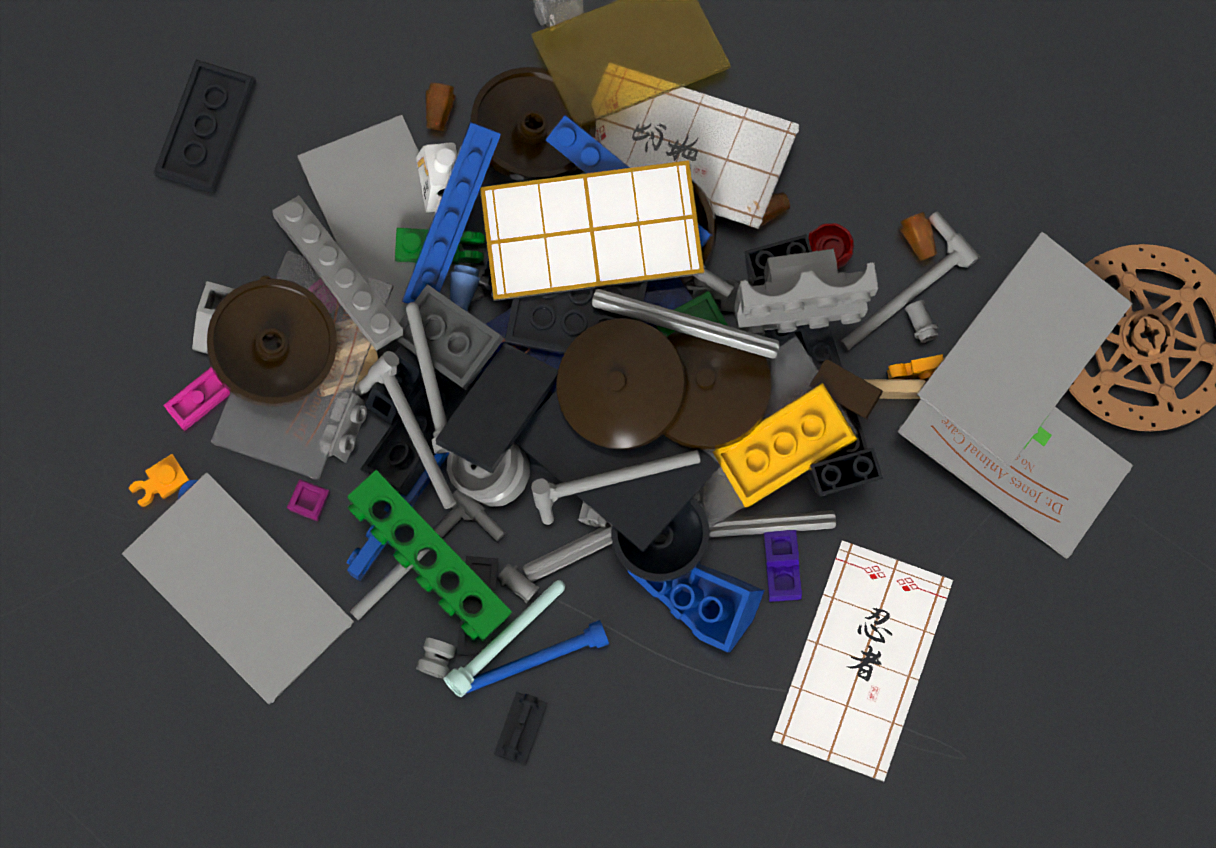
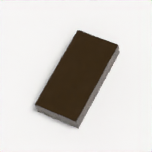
[810,359,883,419]

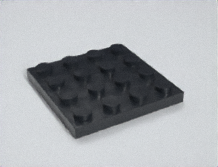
[505,280,648,355]

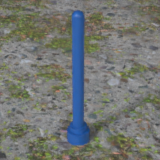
[466,620,609,694]

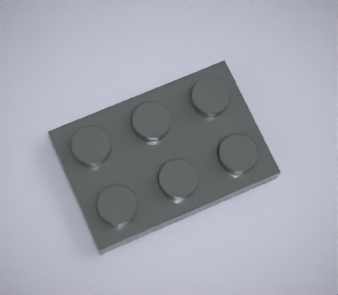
[395,284,504,390]

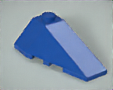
[627,564,764,653]

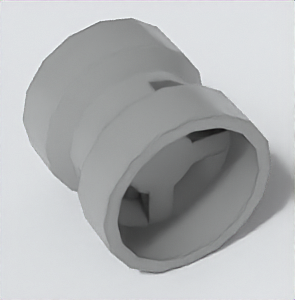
[416,638,457,679]

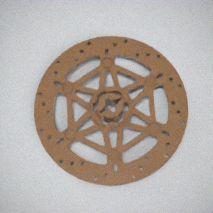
[1068,244,1216,431]

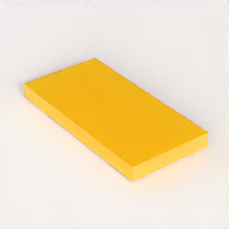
[712,383,858,508]

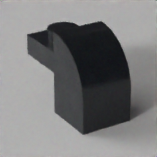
[365,346,423,424]

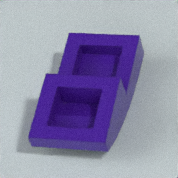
[764,530,802,602]

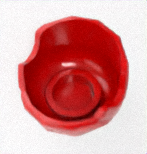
[808,223,854,269]

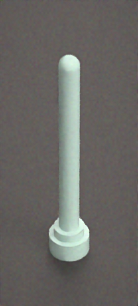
[444,580,565,697]

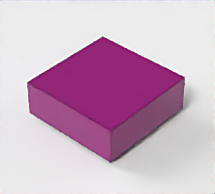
[287,479,330,522]

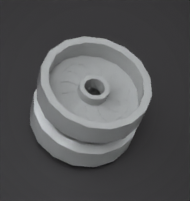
[447,443,530,507]

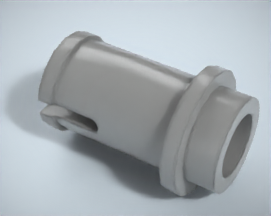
[905,300,939,343]
[497,564,540,603]

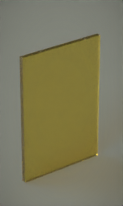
[532,0,731,127]

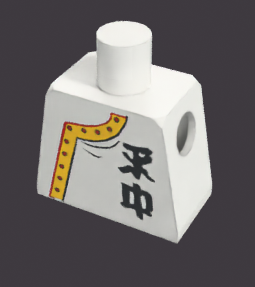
[416,143,457,213]

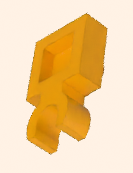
[887,354,944,381]
[129,454,189,507]

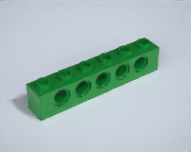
[347,470,512,641]

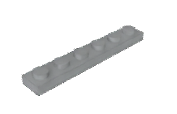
[272,195,403,351]

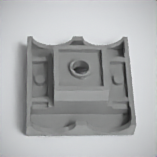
[733,249,878,336]

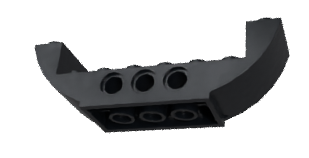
[745,234,883,497]

